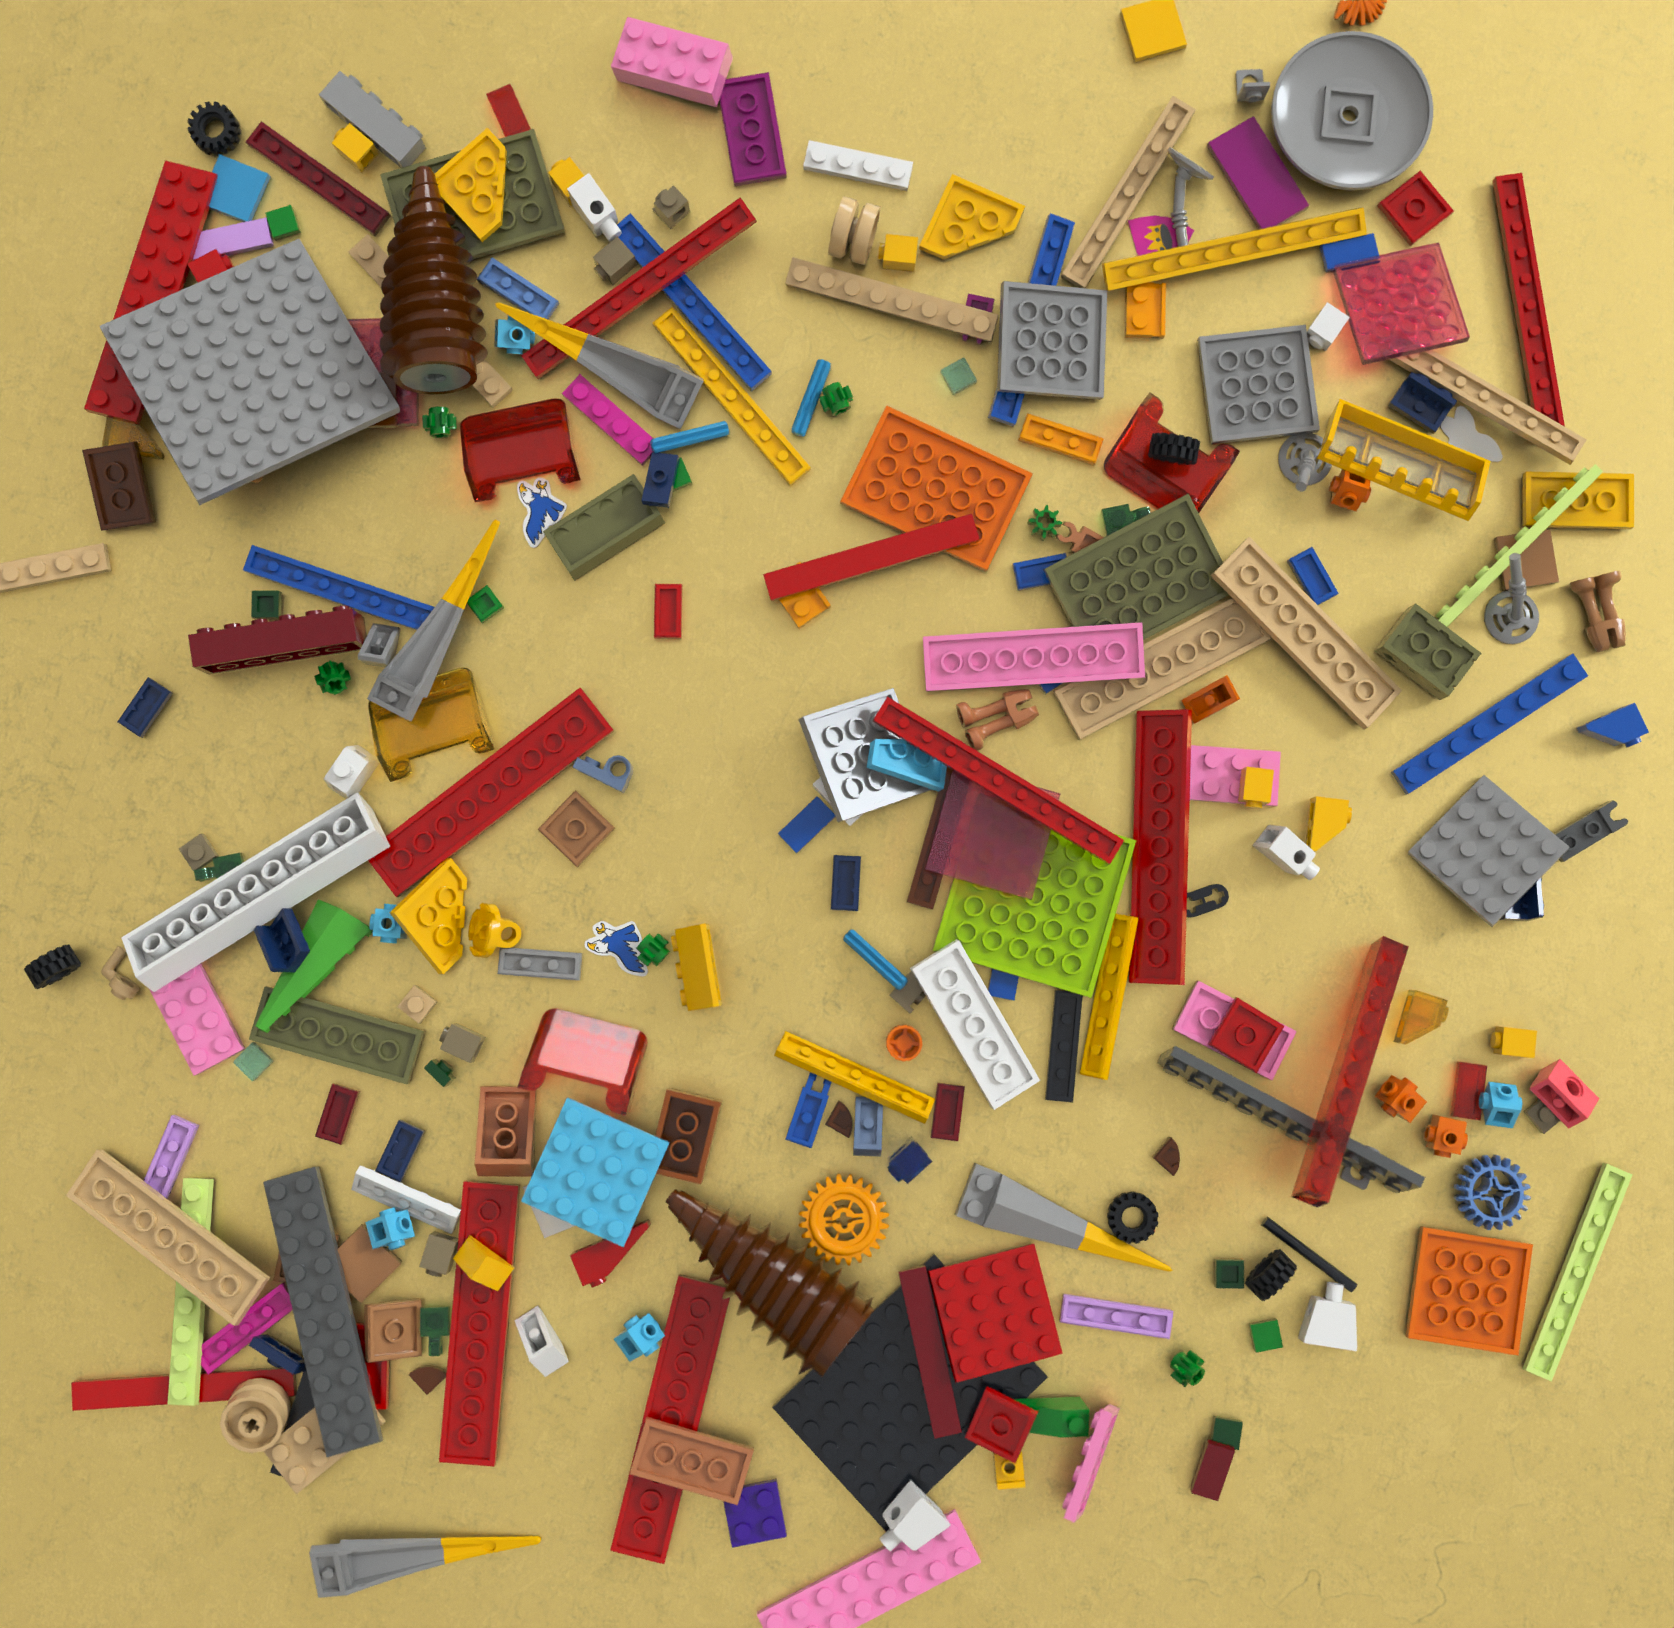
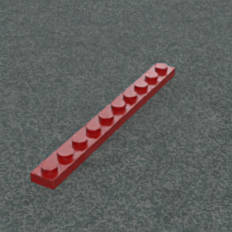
[1493,173,1565,427]
[521,197,757,379]
[873,697,1124,865]

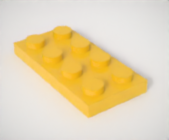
[1523,471,1634,529]

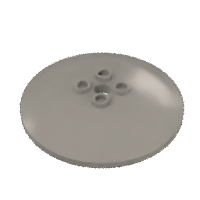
[1271,31,1433,190]

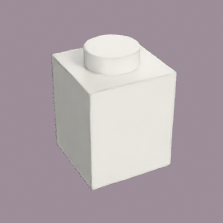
[1307,302,1350,351]

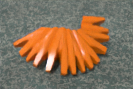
[1334,0,1387,26]

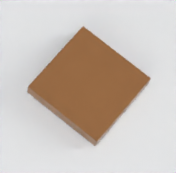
[1494,529,1559,591]
[538,790,615,867]
[337,1224,401,1303]
[365,1299,422,1363]

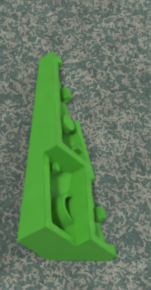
[255,899,373,1033]

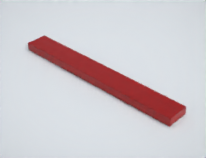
[763,514,980,602]
[71,1368,297,1411]

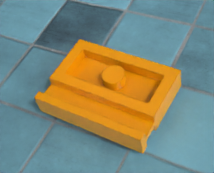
[1125,282,1166,338]
[778,562,831,629]

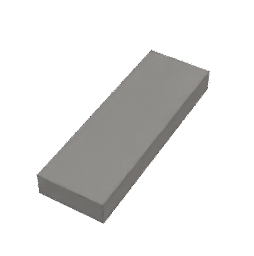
[497,947,583,980]

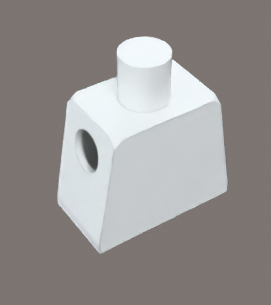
[567,173,622,242]
[324,745,381,799]
[1252,825,1320,880]
[1298,1282,1357,1351]
[880,1481,951,1551]

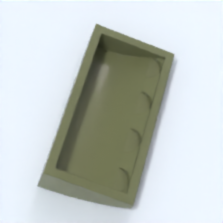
[543,474,665,581]

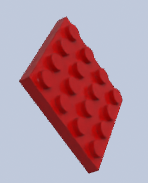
[927,1244,1063,1382]

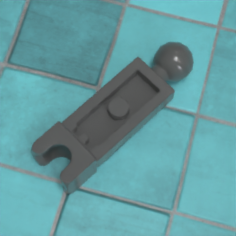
[1555,800,1628,862]

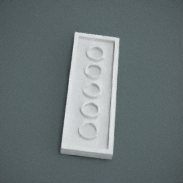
[910,939,1040,1110]

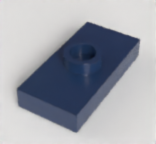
[641,452,680,508]
[117,677,173,738]
[831,855,861,911]
[375,1119,425,1182]
[249,1334,306,1374]

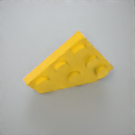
[435,128,507,242]
[919,174,1025,260]
[390,858,467,974]

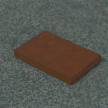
[82,441,156,531]

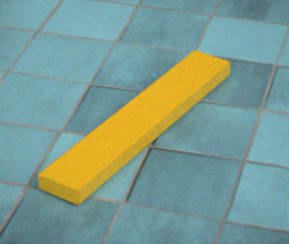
[1080,914,1138,1080]
[774,1031,935,1124]

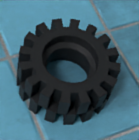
[187,101,241,156]
[1148,433,1200,465]
[24,944,81,989]
[1107,1192,1159,1244]
[1245,1249,1297,1301]

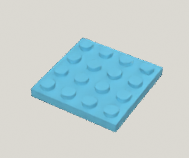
[521,1097,670,1247]

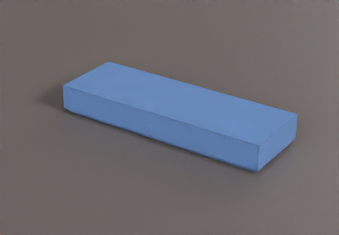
[477,258,559,320]

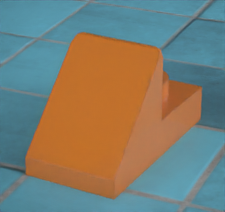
[1181,675,1240,724]

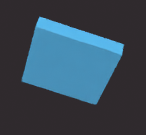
[209,154,271,222]

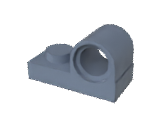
[573,755,633,793]
[853,1097,883,1157]

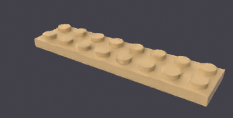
[1210,537,1402,730]
[1054,598,1272,740]
[66,1149,270,1326]

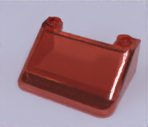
[1104,392,1240,513]
[460,398,581,502]
[518,1008,648,1116]

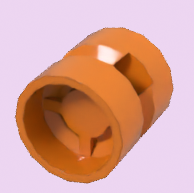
[886,1024,922,1061]

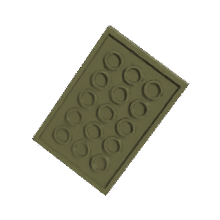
[380,129,565,260]
[1043,493,1229,640]

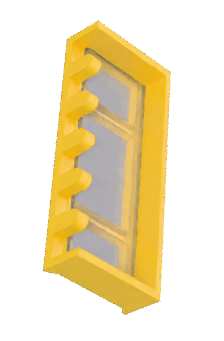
[1317,399,1490,521]

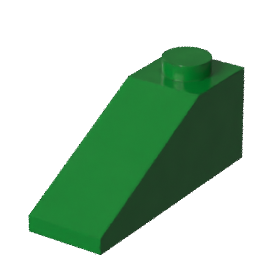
[1014,1397,1090,1438]

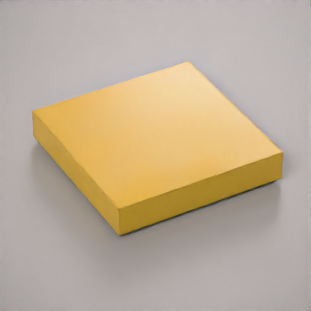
[1120,0,1187,62]

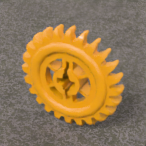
[799,1174,889,1266]

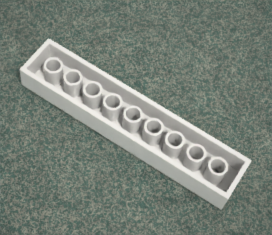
[122,792,390,992]

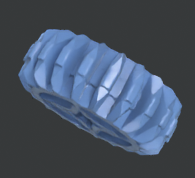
[1454,1155,1531,1230]

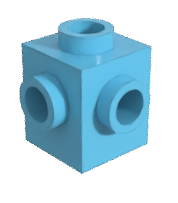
[494,315,535,354]
[369,904,407,944]
[1479,1082,1522,1128]
[365,1208,415,1250]
[614,1313,665,1362]

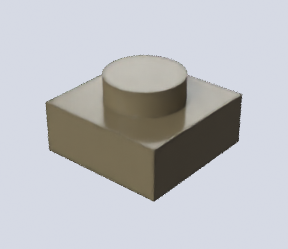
[179,833,219,872]
[1523,1099,1560,1134]

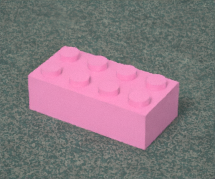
[611,17,733,107]

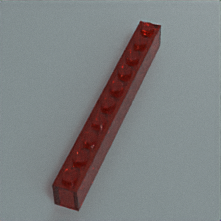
[1291,936,1409,1208]

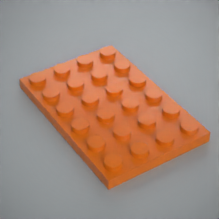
[840,405,1033,572]

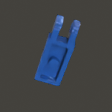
[785,1072,831,1148]

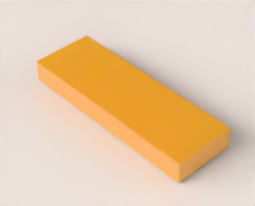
[1018,413,1104,466]

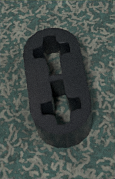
[1187,884,1229,918]

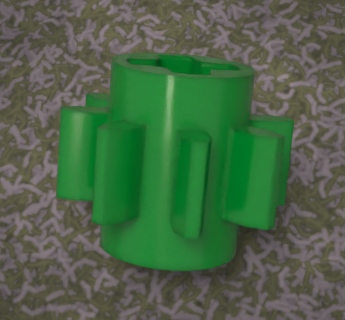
[820,382,853,416]
[422,407,457,438]
[1027,505,1062,541]
[314,660,351,695]
[636,933,670,967]
[1170,1350,1205,1387]

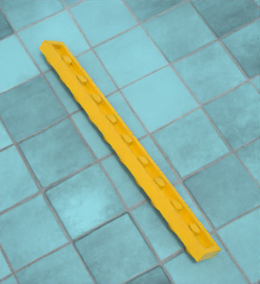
[1102,207,1367,291]

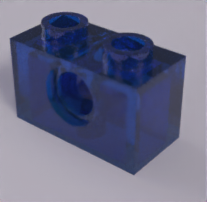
[887,1136,932,1184]

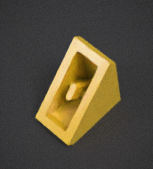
[453,1235,515,1291]

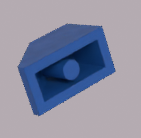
[1577,703,1649,748]

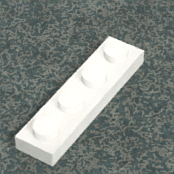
[803,140,913,191]
[351,1165,461,1234]

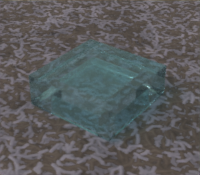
[940,357,977,395]
[233,1042,274,1081]

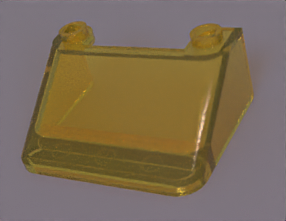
[368,668,495,782]

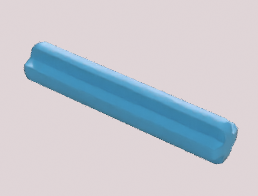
[791,359,831,437]
[650,421,729,453]
[843,930,908,990]

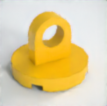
[468,903,521,958]

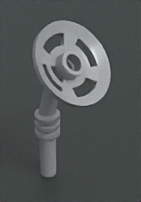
[1168,147,1214,247]
[1278,433,1332,491]
[1484,553,1539,644]

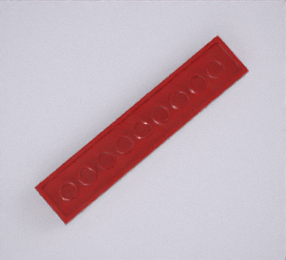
[84,160,218,425]
[368,687,614,897]
[1129,709,1192,985]
[439,1181,520,1467]
[610,1274,730,1564]

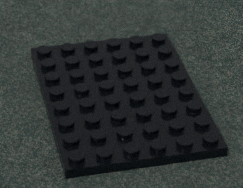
[772,1253,1048,1532]

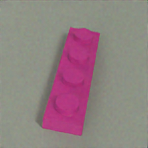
[562,374,654,466]
[201,1283,293,1374]

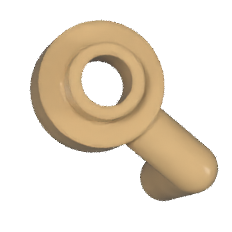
[101,946,139,1000]

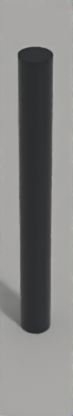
[1261,1217,1357,1292]

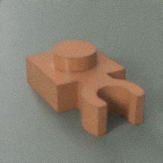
[1056,522,1104,553]

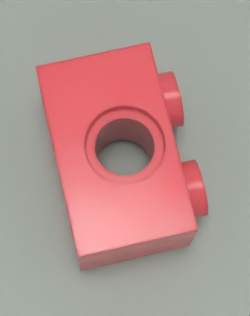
[1529,1059,1599,1129]

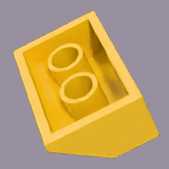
[671,923,722,1011]

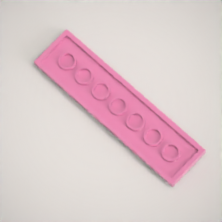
[923,622,1145,691]
[757,1509,981,1628]

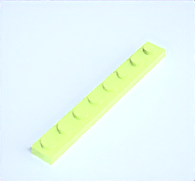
[1435,464,1603,627]
[1522,1163,1633,1382]
[168,1178,214,1406]

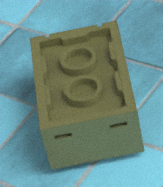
[1375,603,1481,700]

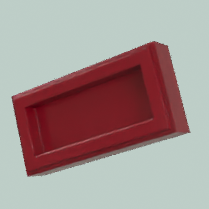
[315,1083,360,1145]
[931,1083,965,1141]
[1190,1439,1235,1501]

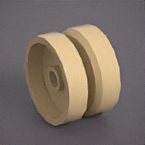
[828,196,881,265]
[220,1378,291,1453]

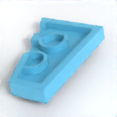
[867,739,947,792]

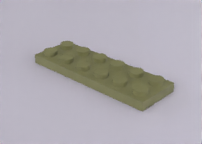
[249,986,424,1084]

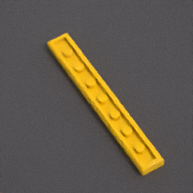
[652,306,811,486]

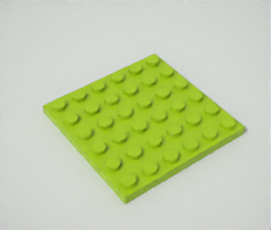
[932,794,1136,998]

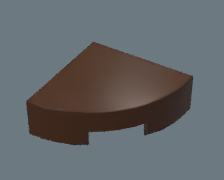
[825,1100,853,1138]
[1152,1137,1180,1176]
[408,1366,447,1395]

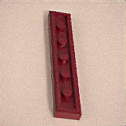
[246,121,391,236]
[898,1265,962,1439]

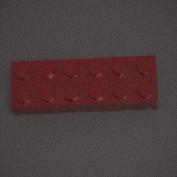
[188,606,367,675]

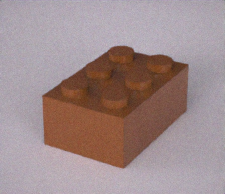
[655,1088,722,1184]

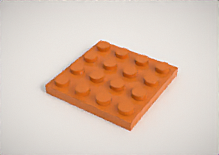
[1405,1226,1533,1356]

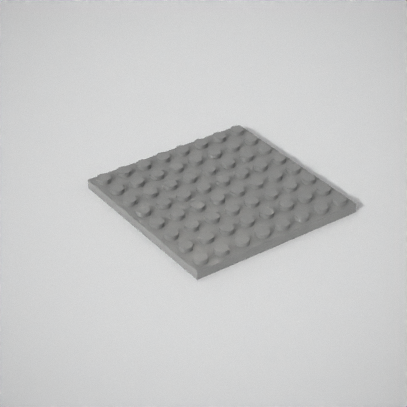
[100,239,400,506]

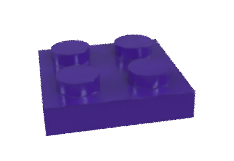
[723,1479,787,1548]

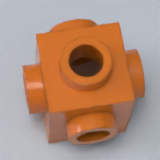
[1329,469,1371,512]
[1375,1075,1427,1123]
[1424,1114,1468,1158]

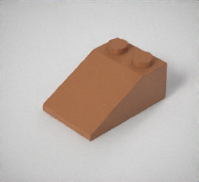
[475,1086,536,1177]

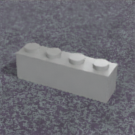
[319,71,426,168]

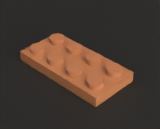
[630,1417,754,1505]

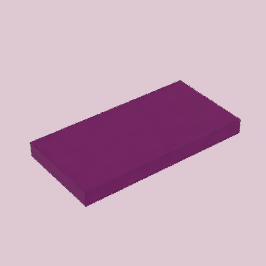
[720,72,787,186]
[1207,116,1309,229]

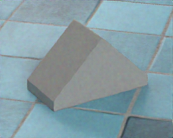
[358,623,400,668]

